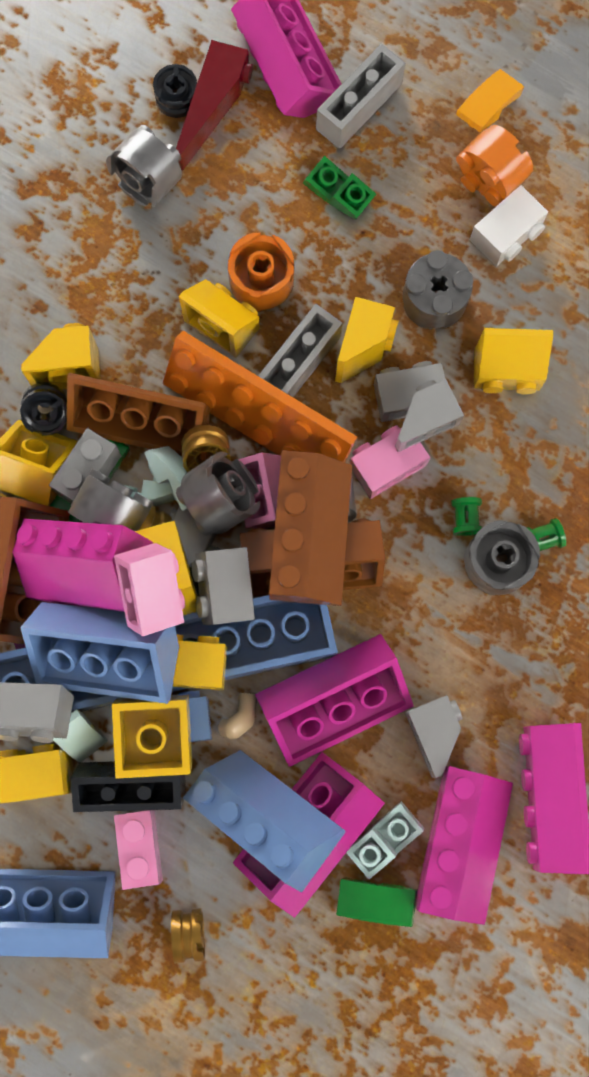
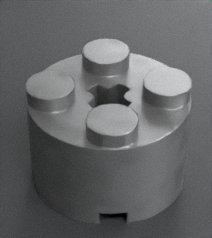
[106,125,182,207]
[403,250,473,329]
[176,452,260,536]
[68,468,154,531]
[464,520,540,595]

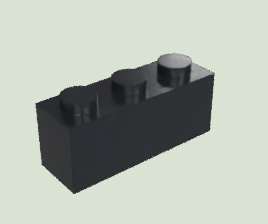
[71,761,186,812]

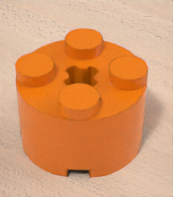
[456,125,533,207]
[228,233,294,312]

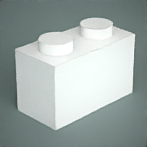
[469,185,548,267]

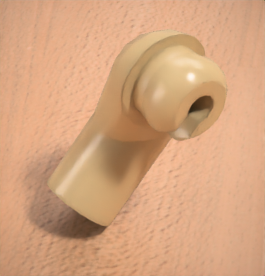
[218,693,256,740]

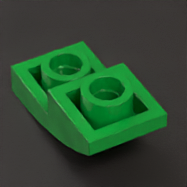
[303,155,376,220]
[336,877,418,927]

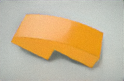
[456,69,525,133]

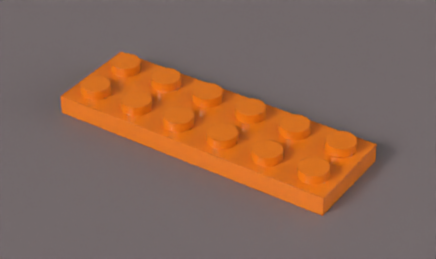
[162,331,357,462]

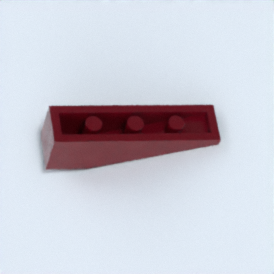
[176,40,253,171]

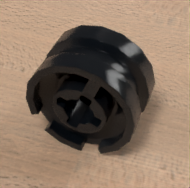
[153,64,197,118]
[20,382,67,436]

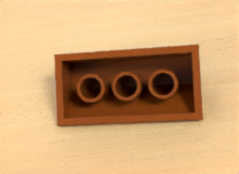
[67,373,210,456]
[269,450,352,606]
[0,497,70,644]
[240,518,385,598]

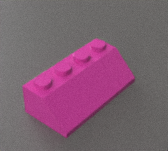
[231,0,341,118]
[12,519,153,612]
[255,634,414,767]
[519,723,589,874]
[233,752,385,918]
[415,766,513,925]

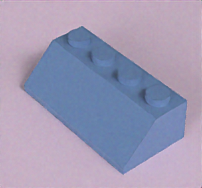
[20,602,179,704]
[183,750,346,893]
[0,869,115,958]

